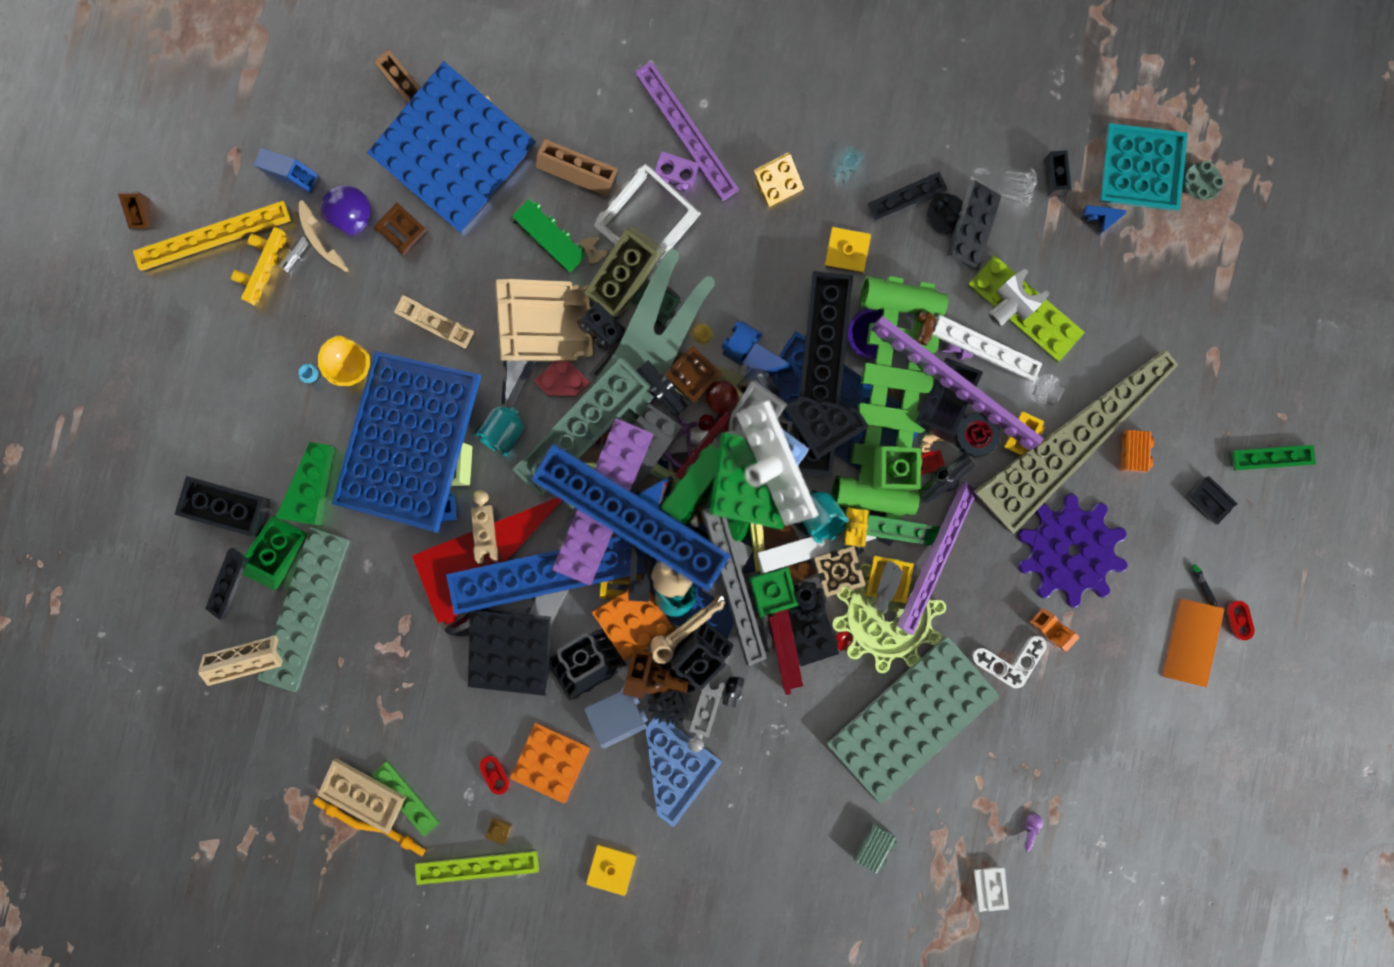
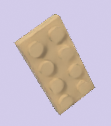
[318,758,406,834]

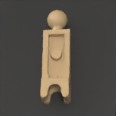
[471,490,498,564]

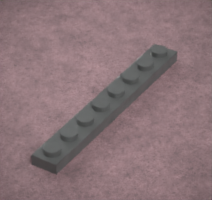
[701,508,767,666]

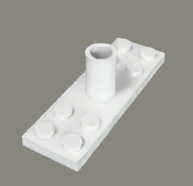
[736,401,818,526]

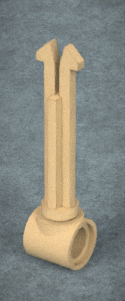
[650,596,725,664]

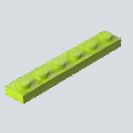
[415,850,539,885]

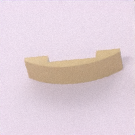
[299,200,349,272]
[394,295,475,349]

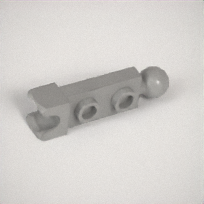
[688,682,725,753]

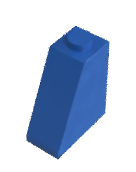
[253,148,320,193]

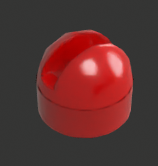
[698,414,714,431]

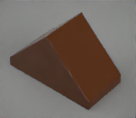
[118,191,150,229]

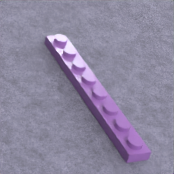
[635,61,739,202]
[897,482,976,635]

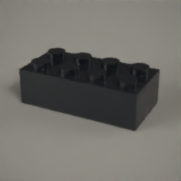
[174,476,270,537]

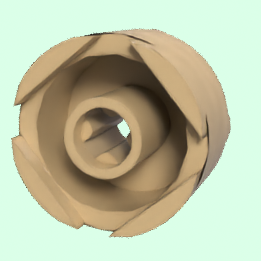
[651,560,693,598]

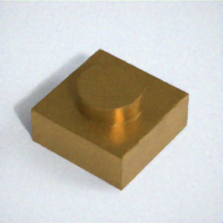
[485,818,512,845]

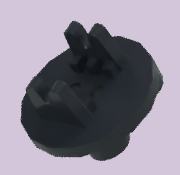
[926,193,963,234]

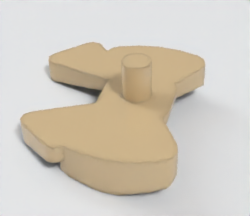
[579,236,608,265]

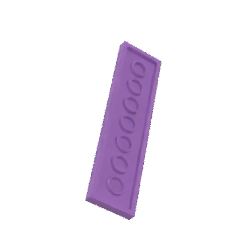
[552,419,654,586]

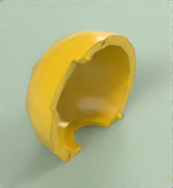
[318,336,370,386]

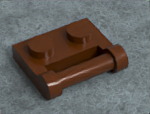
[373,202,427,256]

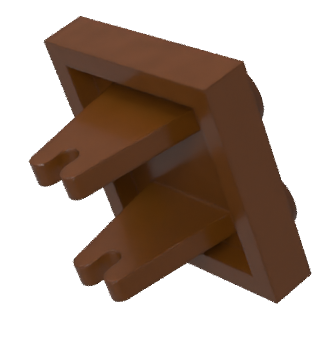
[665,345,722,403]

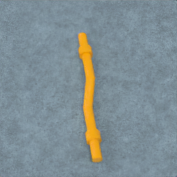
[313,797,426,857]

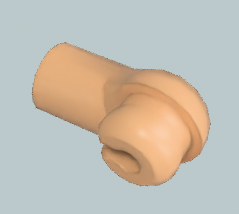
[918,433,944,453]

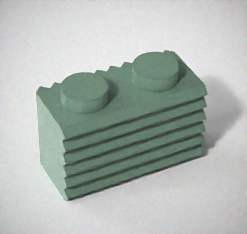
[853,823,897,874]

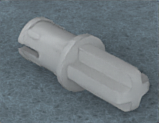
[278,235,310,272]

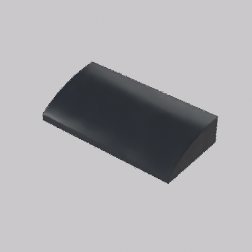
[915,357,983,443]

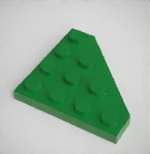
[709,433,784,530]

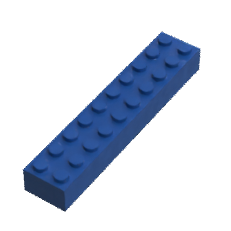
[531,444,731,591]

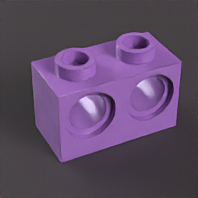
[655,151,699,191]

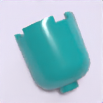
[473,406,524,457]
[802,491,849,543]

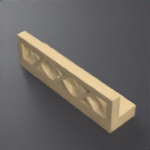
[198,635,283,686]

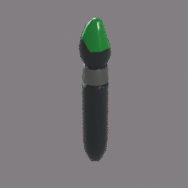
[1192,564,1217,607]

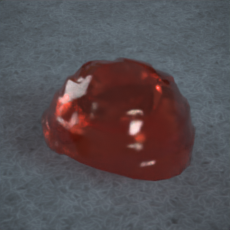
[706,381,738,414]

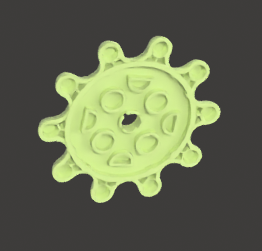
[832,558,946,673]

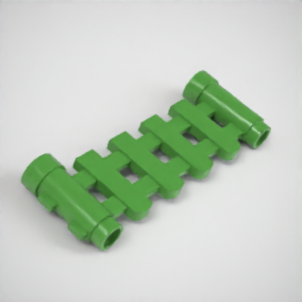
[831,276,948,520]

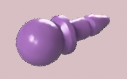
[1025,814,1043,852]

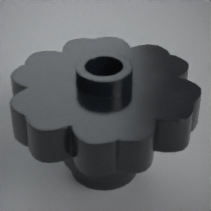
[788,581,827,623]

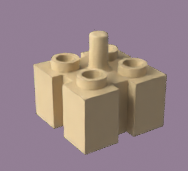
[814,546,866,597]

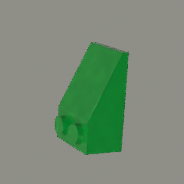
[243,516,307,591]

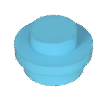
[298,363,319,383]

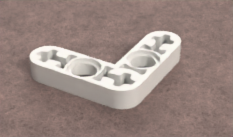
[971,636,1047,688]

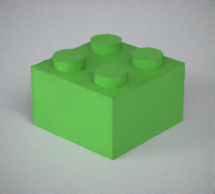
[873,446,921,490]

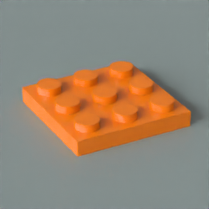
[592,580,676,661]
[510,722,591,804]

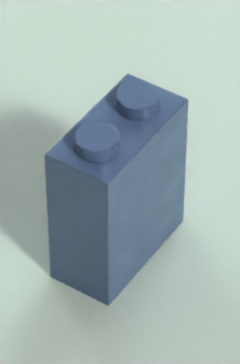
[584,690,648,749]

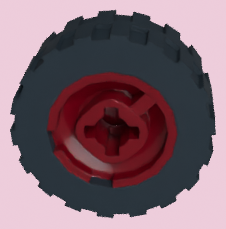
[954,412,1001,458]

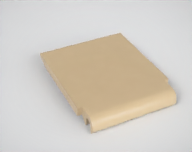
[495,279,594,362]

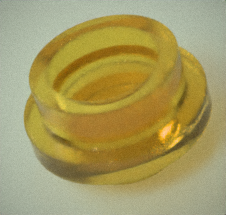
[693,324,713,344]

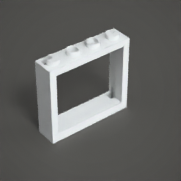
[594,164,701,271]

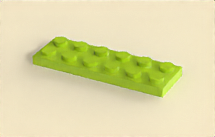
[967,255,1085,363]

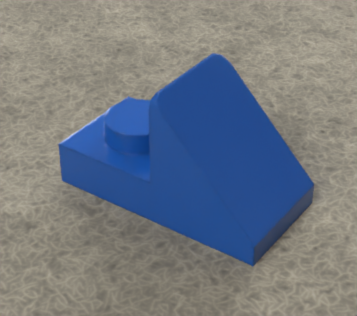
[1081,205,1126,235]

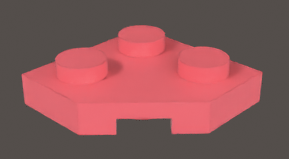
[534,361,590,397]

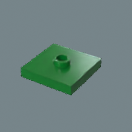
[748,566,798,617]

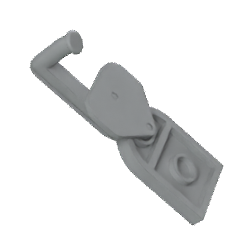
[712,380,786,449]

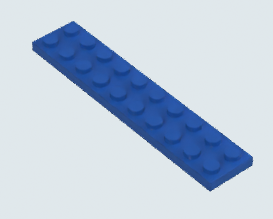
[447,536,654,615]

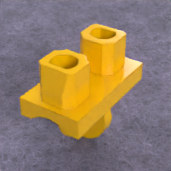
[844,508,868,547]

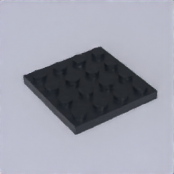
[468,609,551,696]

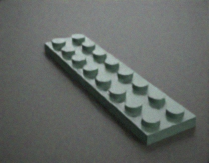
[512,357,651,498]
[257,527,350,693]

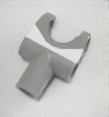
[988,268,1050,327]

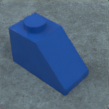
[743,343,793,376]

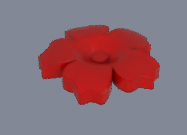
[835,631,853,651]

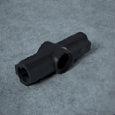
[636,360,688,417]
[918,453,976,504]

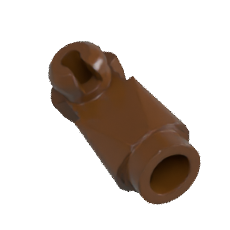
[916,311,937,346]

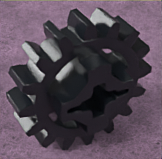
[648,689,692,726]

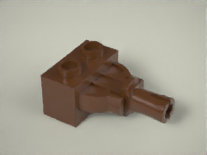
[623,649,689,699]

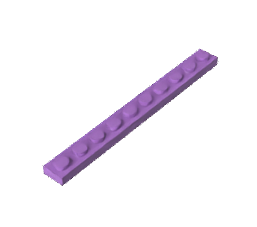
[871,316,1044,450]

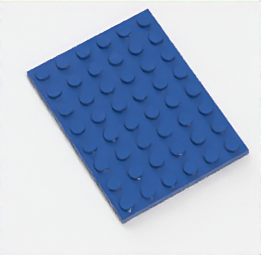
[331,351,481,533]

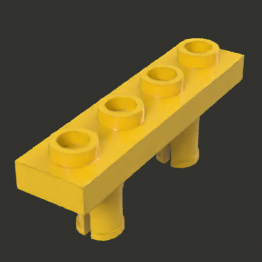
[231,227,287,305]

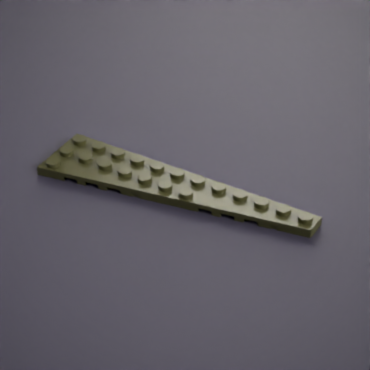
[973,350,1179,534]

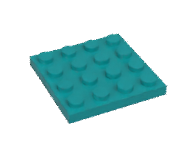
[1099,123,1188,212]

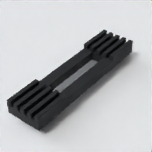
[628,544,652,602]

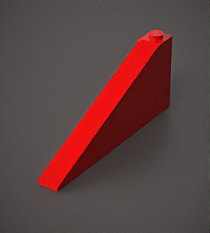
[412,497,564,625]

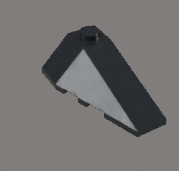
[501,361,536,407]

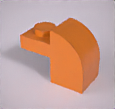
[1029,608,1080,652]

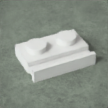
[973,866,1009,912]

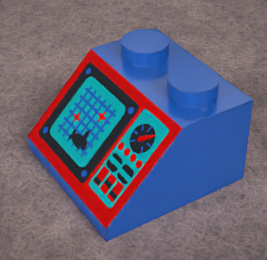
[637,475,673,512]

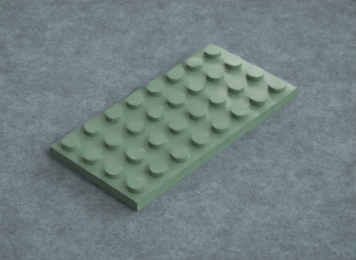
[827,636,1000,804]

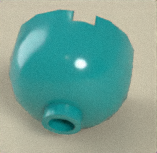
[655,584,696,617]

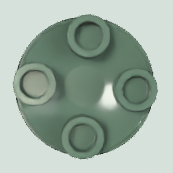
[1184,161,1224,200]

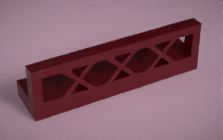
[673,412,731,480]
[768,609,803,695]

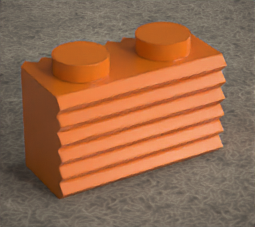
[1120,430,1154,473]

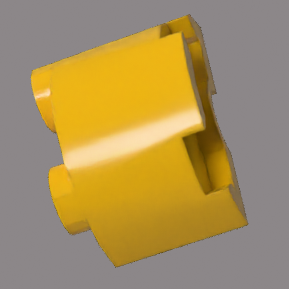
[1004,411,1045,455]

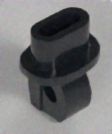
[722,677,744,708]

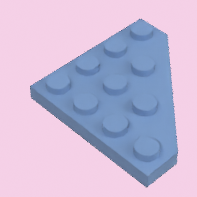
[646,717,722,827]

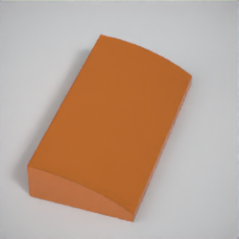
[1162,599,1224,687]

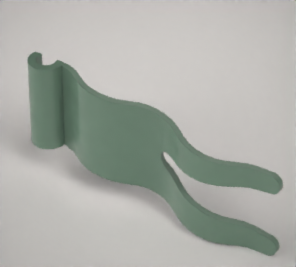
[584,249,715,425]

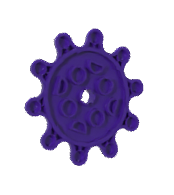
[1017,493,1128,608]

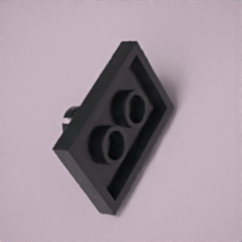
[788,610,839,667]

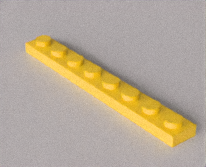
[133,201,292,271]

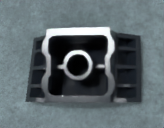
[657,621,734,693]
[549,629,627,700]

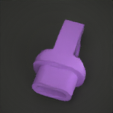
[941,343,973,360]

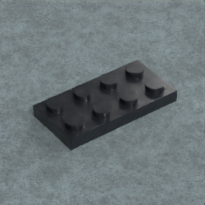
[947,180,1001,270]

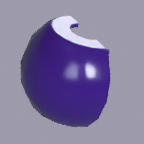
[320,185,371,236]
[848,309,882,359]

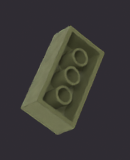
[584,226,665,317]

